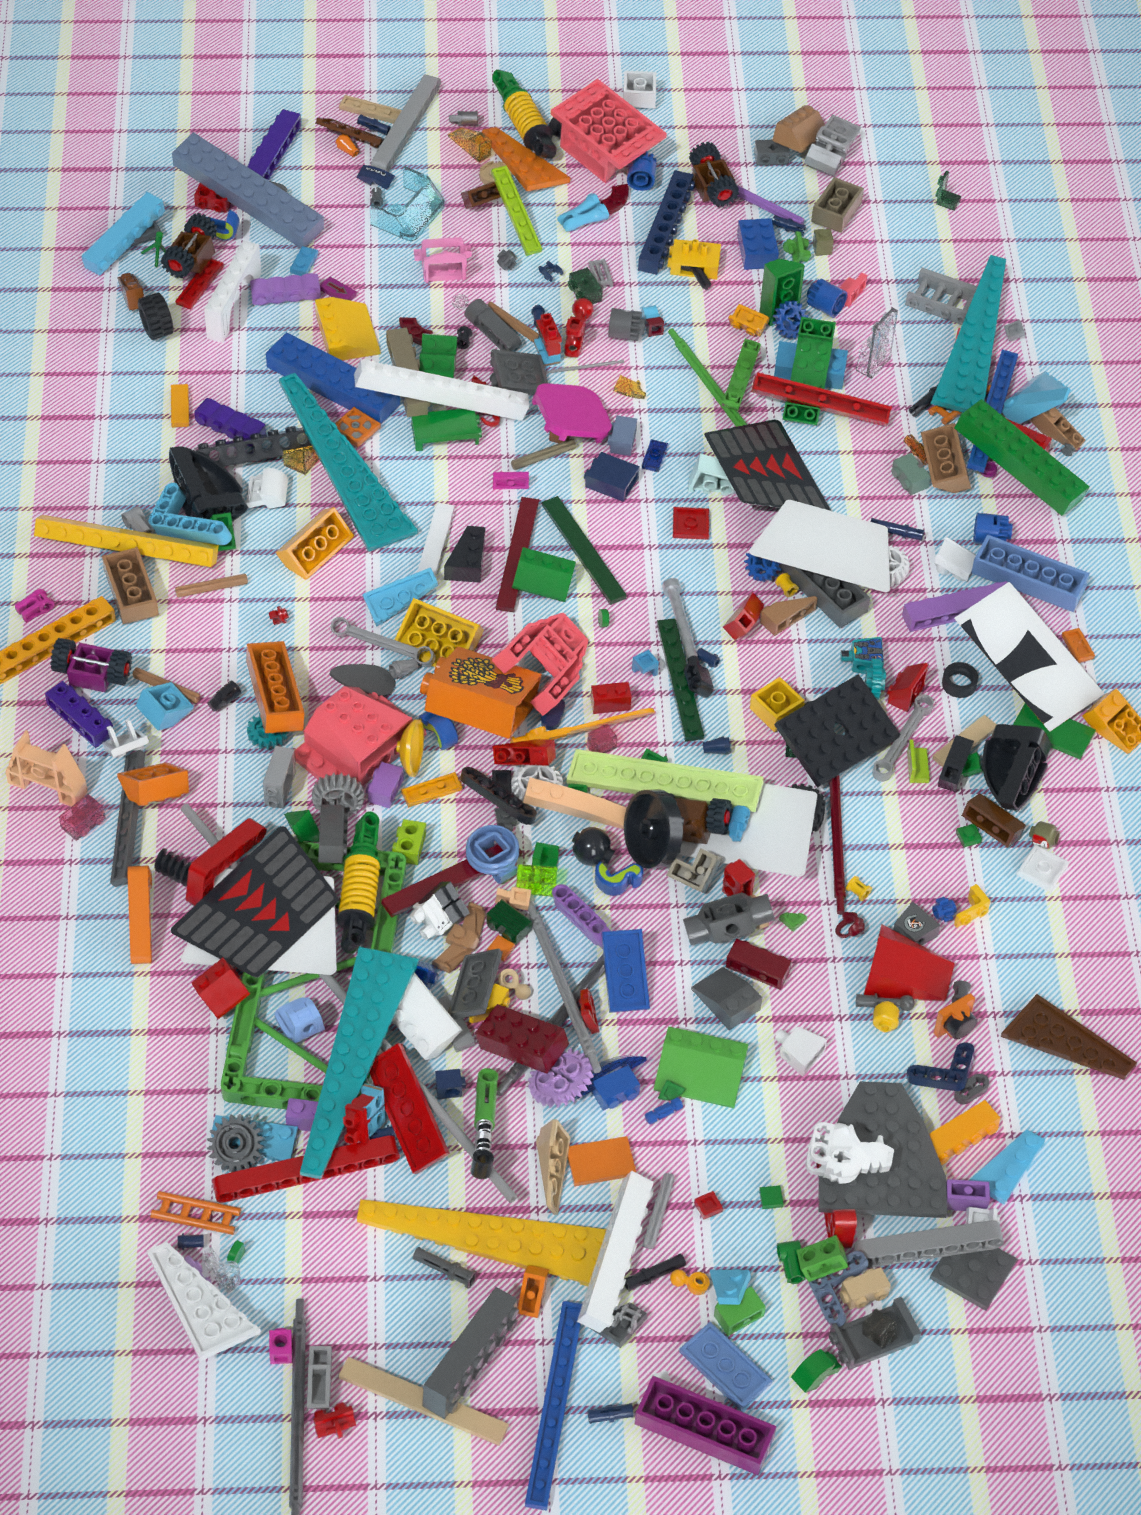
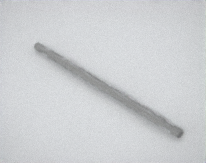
[545,360,624,374]

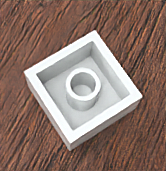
[623,71,656,108]

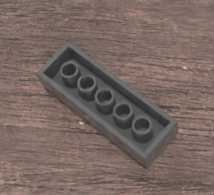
[779,564,870,628]
[422,1287,519,1419]

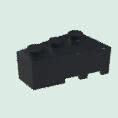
[444,526,486,583]

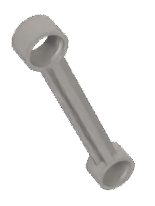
[330,617,436,667]
[872,694,934,782]

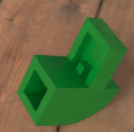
[791,1349,842,1393]

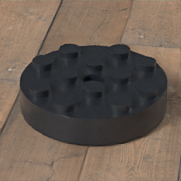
[624,789,684,869]

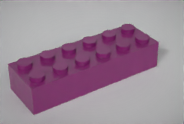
[634,1376,777,1475]

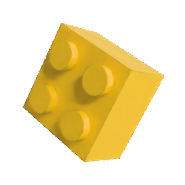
[750,677,805,732]

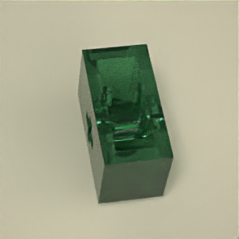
[568,267,603,304]

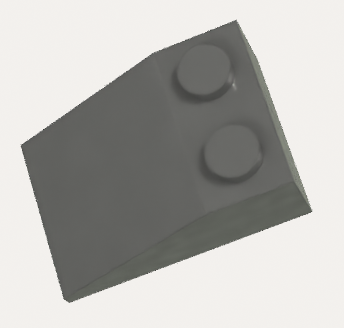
[691,967,762,1031]

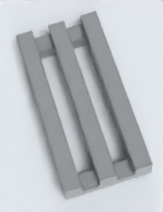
[588,259,613,289]

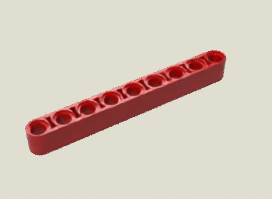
[212,1136,400,1203]

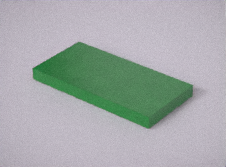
[1013,703,1096,760]

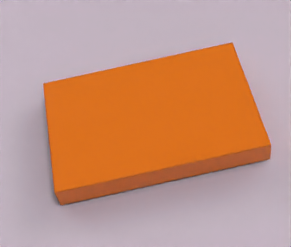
[567,1136,636,1187]

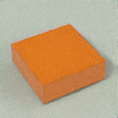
[487,935,515,962]

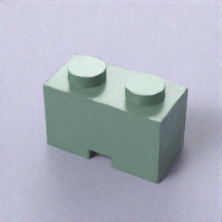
[891,453,931,495]

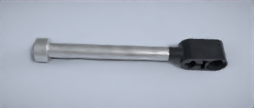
[662,578,714,698]

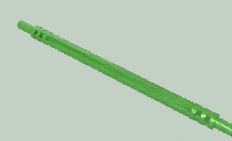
[668,328,747,427]

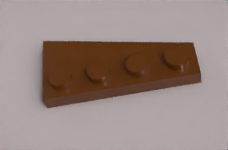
[315,117,385,148]

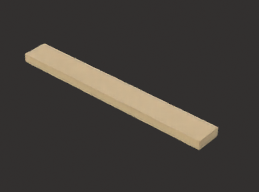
[339,1357,509,1446]

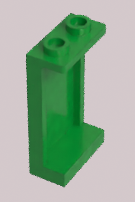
[411,409,482,451]

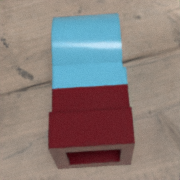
[641,305,664,337]

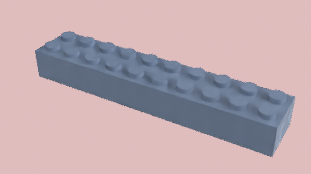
[172,132,324,248]

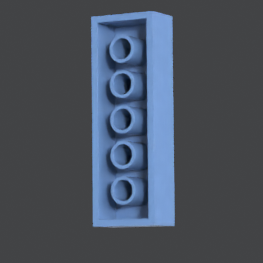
[971,535,1090,612]

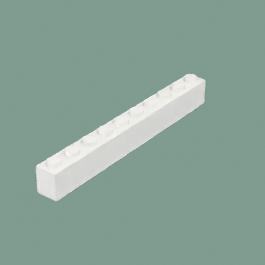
[354,359,530,421]

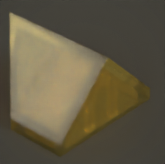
[282,446,319,475]

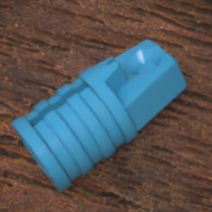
[728,805,751,842]

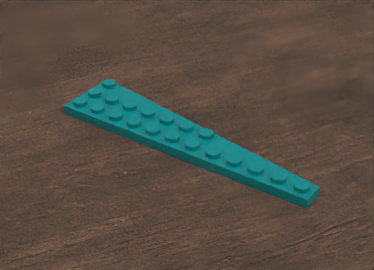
[930,255,1006,412]
[279,373,418,552]
[300,947,419,1179]

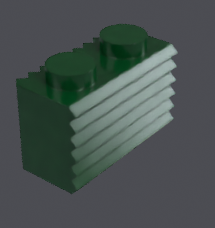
[486,899,532,945]

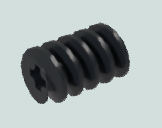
[154,848,192,887]

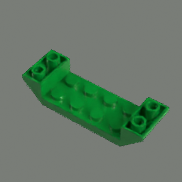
[782,317,836,426]

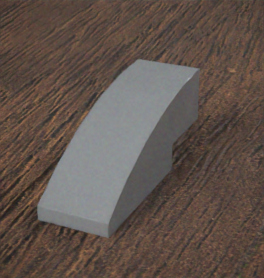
[307,1346,332,1409]

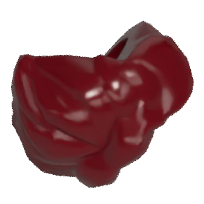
[835,912,865,938]

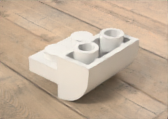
[246,468,288,509]

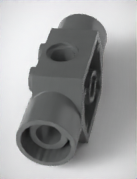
[683,892,775,946]

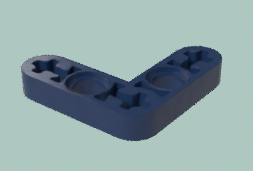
[907,1042,975,1091]

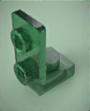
[935,170,961,211]

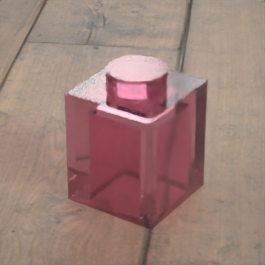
[586,724,617,753]

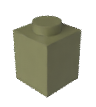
[812,228,834,256]

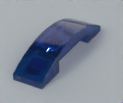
[575,1055,647,1099]

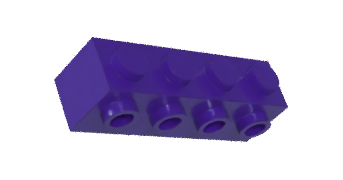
[45,681,113,748]

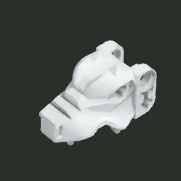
[806,1122,894,1184]

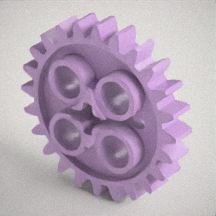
[528,1048,594,1108]

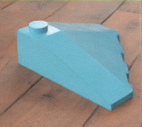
[1002,371,1071,424]

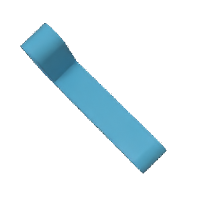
[149,483,232,545]

